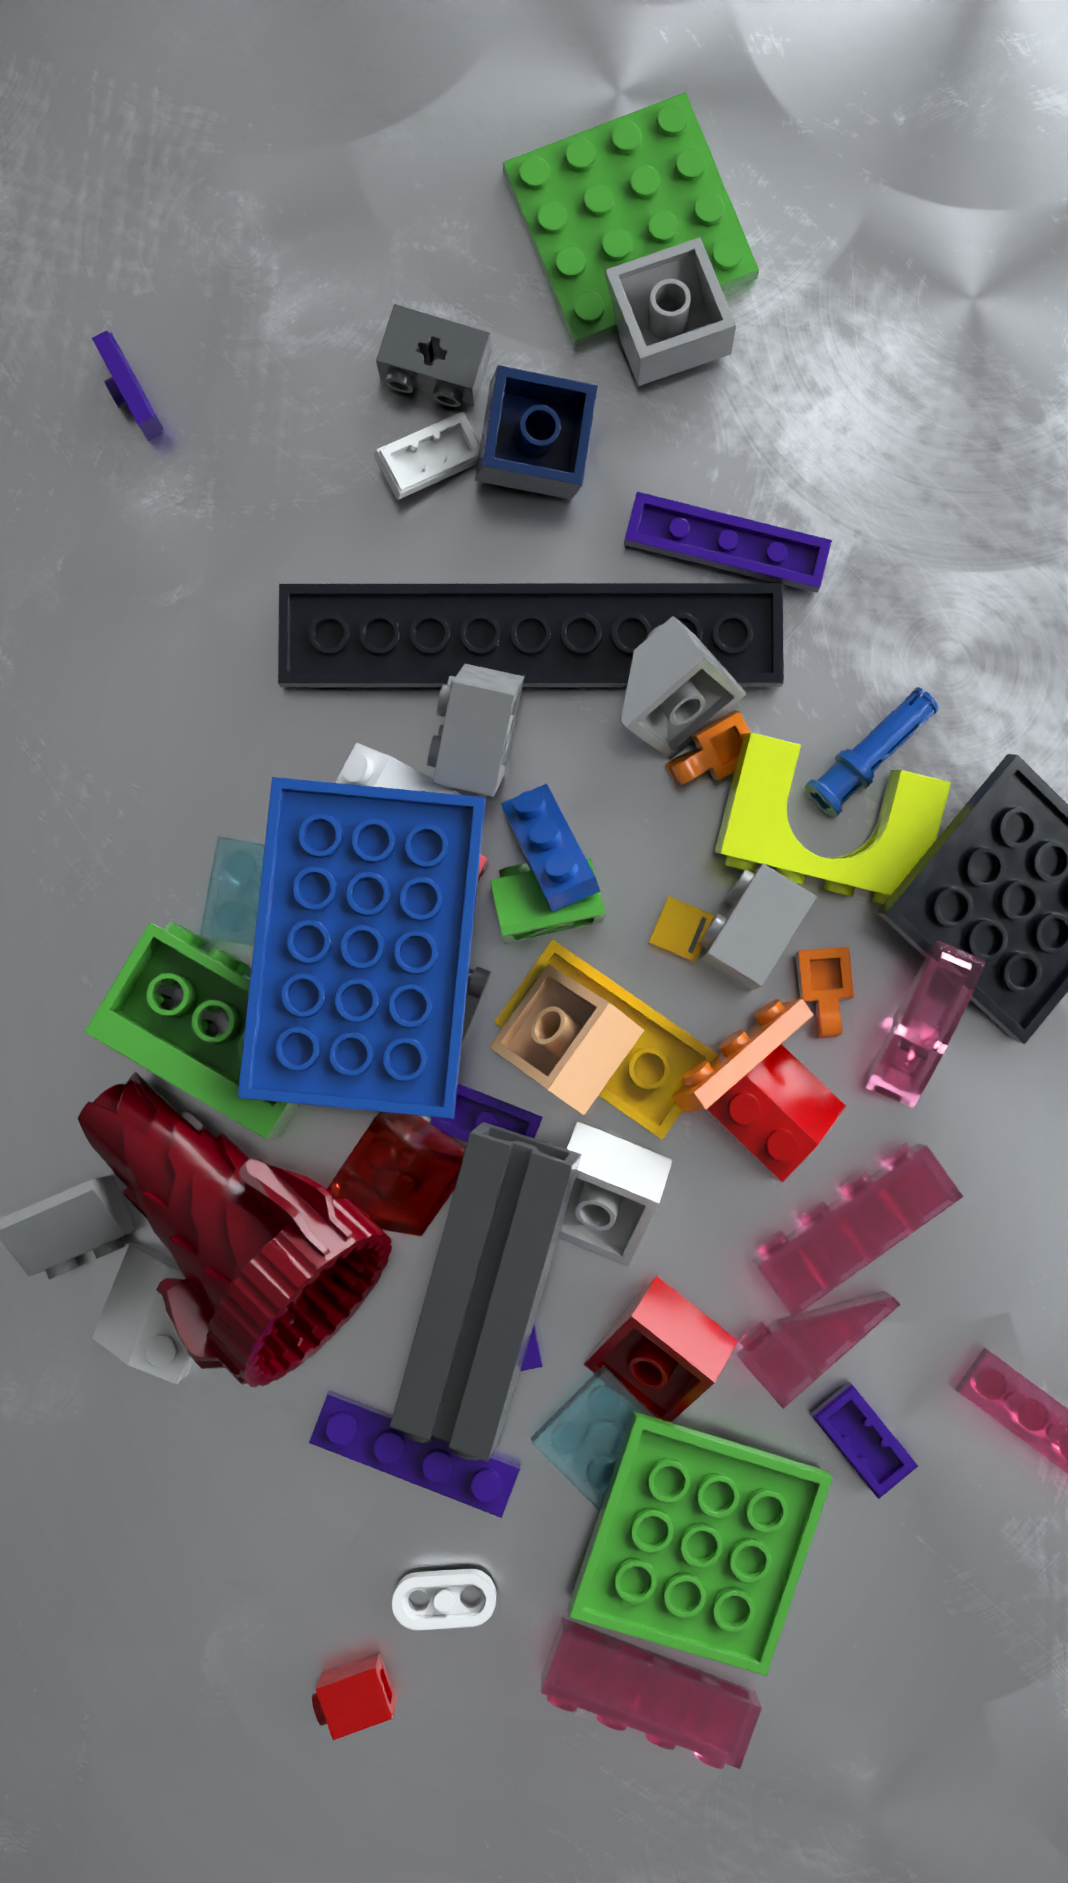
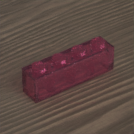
[752,1142,963,1317]
[541,1617,762,1769]

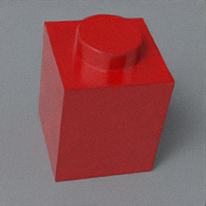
[312,1652,397,1740]

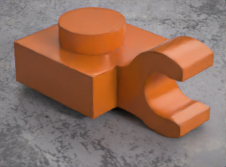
[665,710,750,785]
[796,947,854,1038]

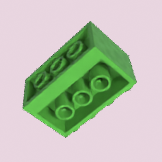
[84,921,299,1139]

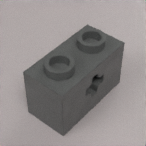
[376,304,492,407]

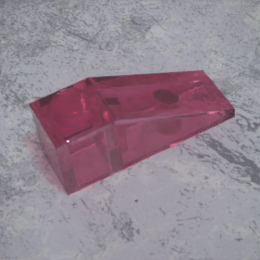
[736,1291,901,1409]

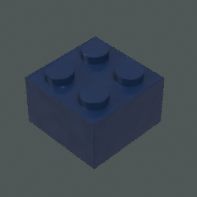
[475,365,598,499]

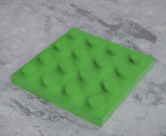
[503,92,759,348]
[567,1411,833,1676]

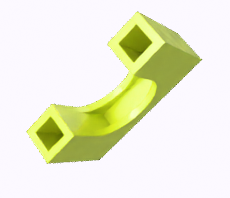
[714,732,951,904]

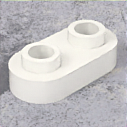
[392,1569,497,1630]

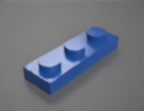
[501,784,600,912]

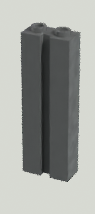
[390,1122,582,1462]

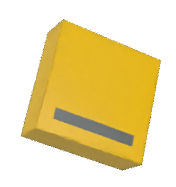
[648,896,715,963]

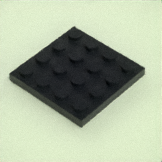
[877,754,1068,1044]

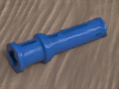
[804,687,939,818]

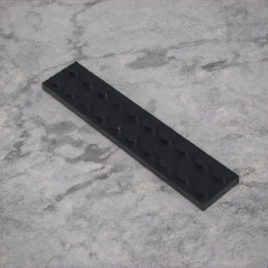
[278,583,784,687]

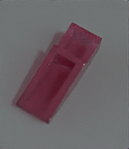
[866,940,985,1108]

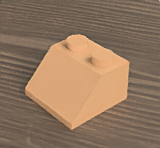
[489,964,644,1115]

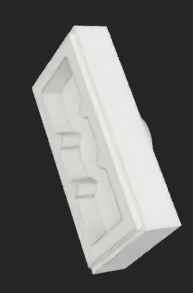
[374,412,480,500]

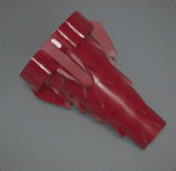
[78,1072,392,1387]

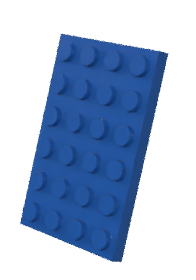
[238,777,486,1119]

